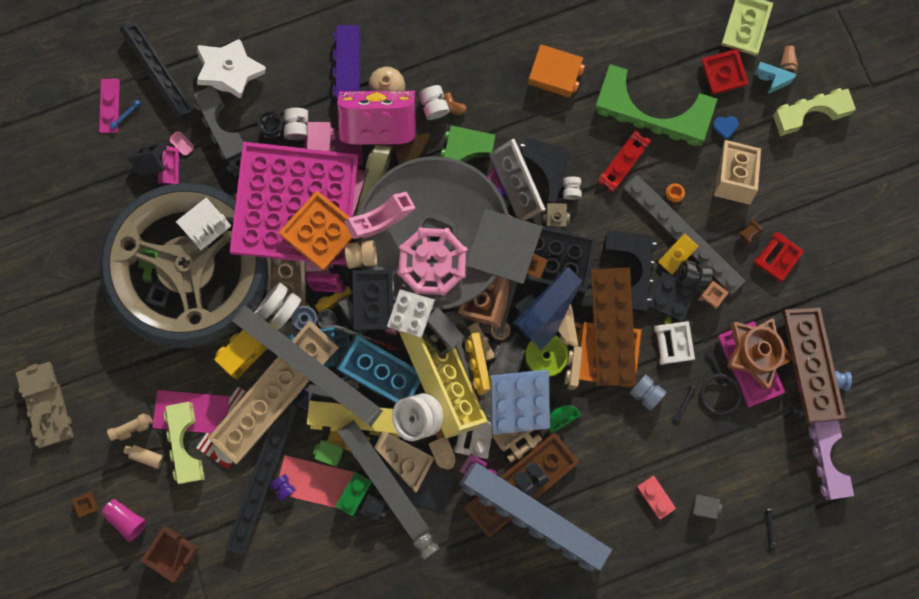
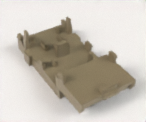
[16,362,74,448]

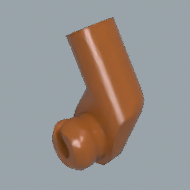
[443,93,467,115]

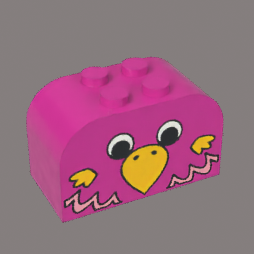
[337,91,416,144]

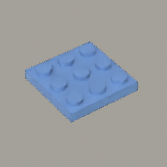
[490,370,550,435]

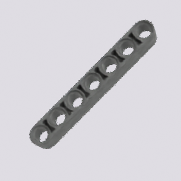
[338,420,430,542]

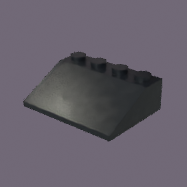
[517,225,597,298]

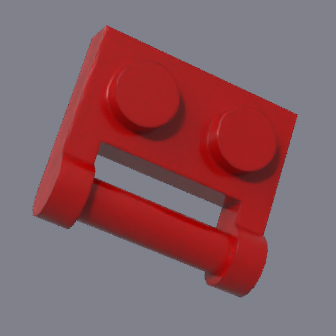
[753,232,804,282]

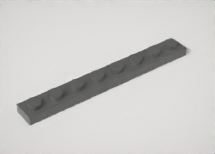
[623,175,745,295]

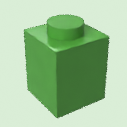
[313,440,345,467]

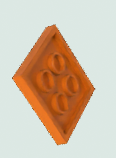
[278,191,353,271]
[579,322,641,387]

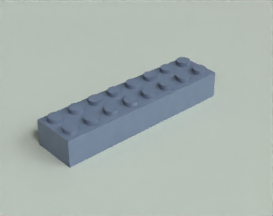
[459,463,612,571]

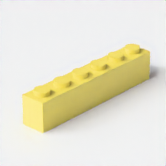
[307,401,400,438]

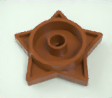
[727,318,793,390]

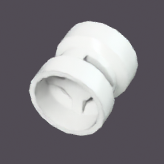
[562,177,582,200]

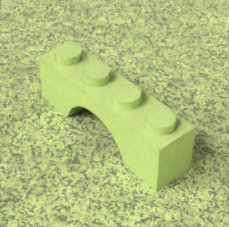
[773,88,856,136]
[164,402,205,484]

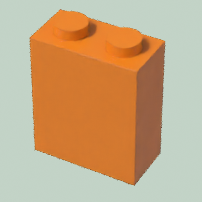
[528,44,585,98]

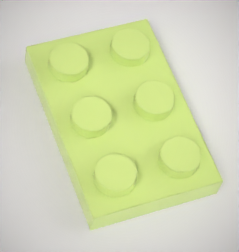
[721,0,773,56]

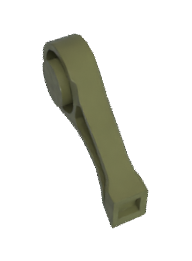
[354,144,393,217]

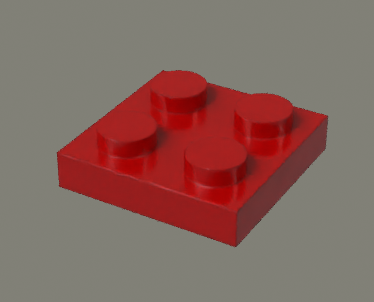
[701,49,749,95]

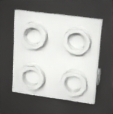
[176,197,231,250]
[387,290,435,338]

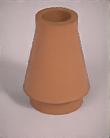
[779,46,798,74]

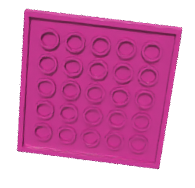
[230,142,358,266]

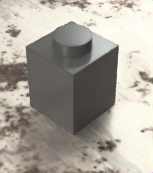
[690,495,722,519]

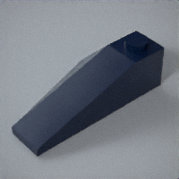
[513,267,582,350]

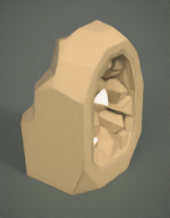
[429,437,455,469]

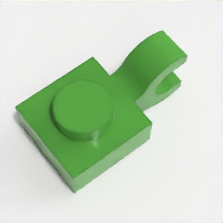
[138,248,158,283]

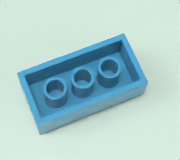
[335,335,421,404]

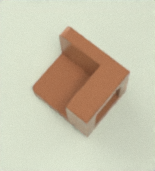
[698,281,729,309]

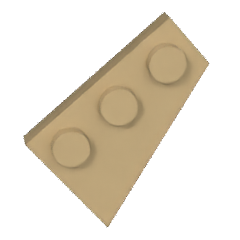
[374,431,434,493]

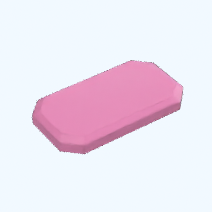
[170,131,194,155]

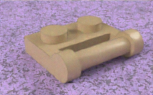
[107,413,153,441]

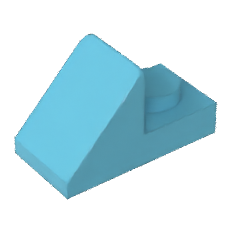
[754,62,796,94]

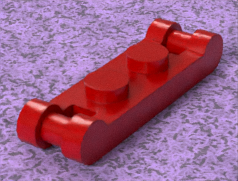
[597,129,651,193]

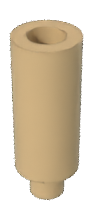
[123,445,164,469]

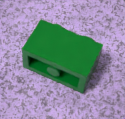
[335,472,373,516]

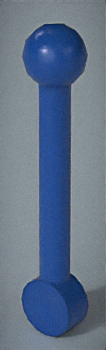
[110,100,141,129]

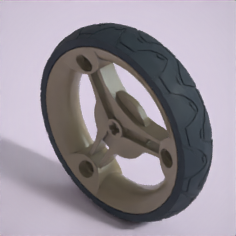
[100,183,269,348]

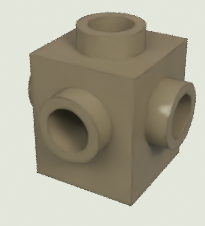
[542,203,570,230]

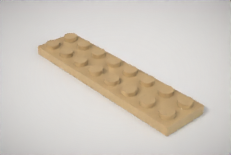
[208,321,339,464]

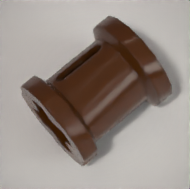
[738,220,764,245]

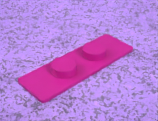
[99,79,120,133]

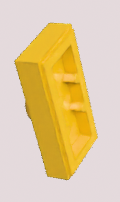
[658,234,699,274]

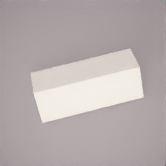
[489,139,547,221]

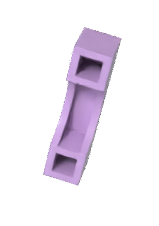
[809,421,854,500]

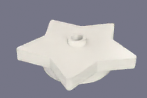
[197,39,266,98]

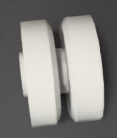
[254,282,301,330]
[392,393,444,441]

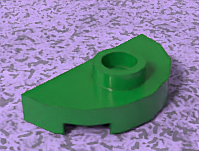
[546,405,582,435]

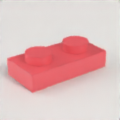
[637,476,676,520]

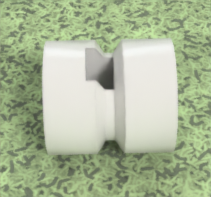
[418,85,449,120]
[284,108,308,140]

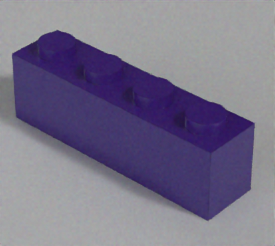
[333,25,360,101]

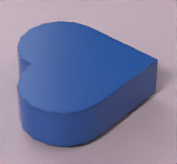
[713,116,739,140]

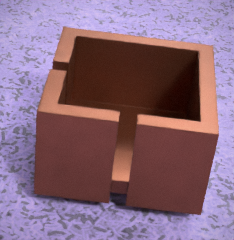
[141,527,200,583]

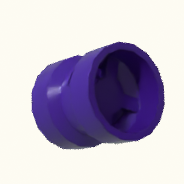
[269,474,297,501]

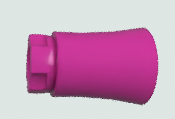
[102,499,147,542]

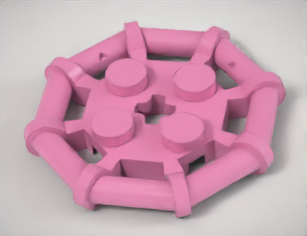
[397,227,468,297]

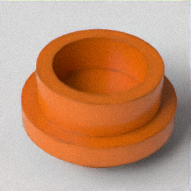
[666,183,685,203]

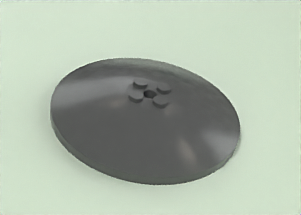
[356,156,509,311]

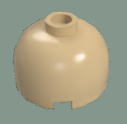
[368,67,405,91]

